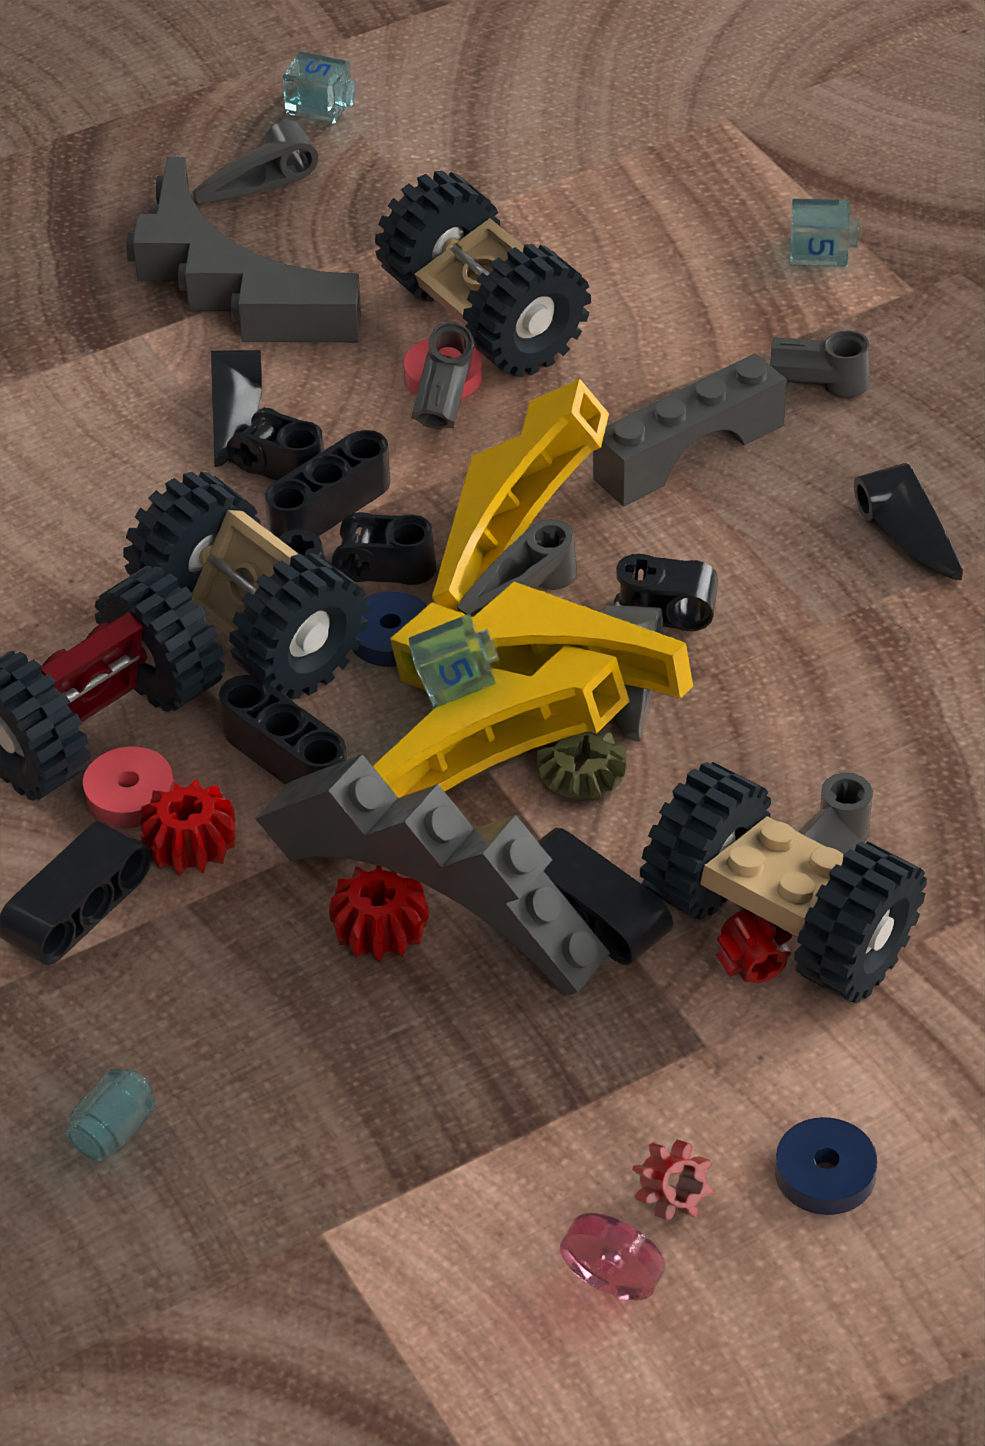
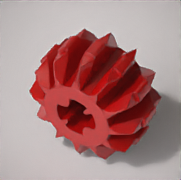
[139,778,237,876]
[329,865,429,962]

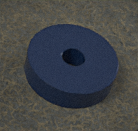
[353,591,428,667]
[775,1117,878,1215]

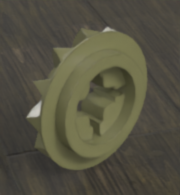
[537,732,627,799]

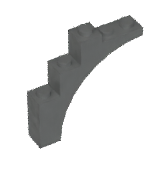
[126,157,361,343]
[255,754,610,996]

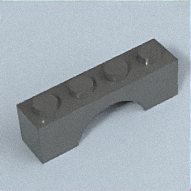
[593,353,787,506]

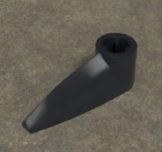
[211,350,262,467]
[854,463,963,581]

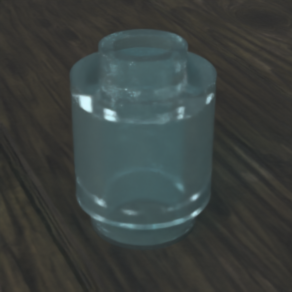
[65,1068,156,1161]

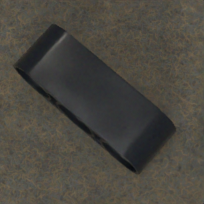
[265,430,391,538]
[219,675,347,785]
[0,820,152,965]
[537,828,673,965]

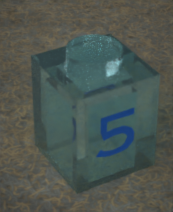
[283,52,356,124]
[790,198,859,267]
[408,613,500,708]

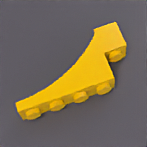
[432,379,609,612]
[390,582,693,699]
[373,645,630,798]

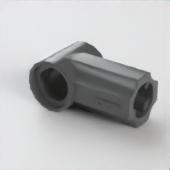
[412,322,474,430]
[770,330,870,397]

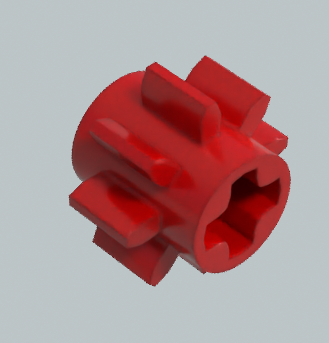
[716,909,792,983]
[632,1139,715,1221]

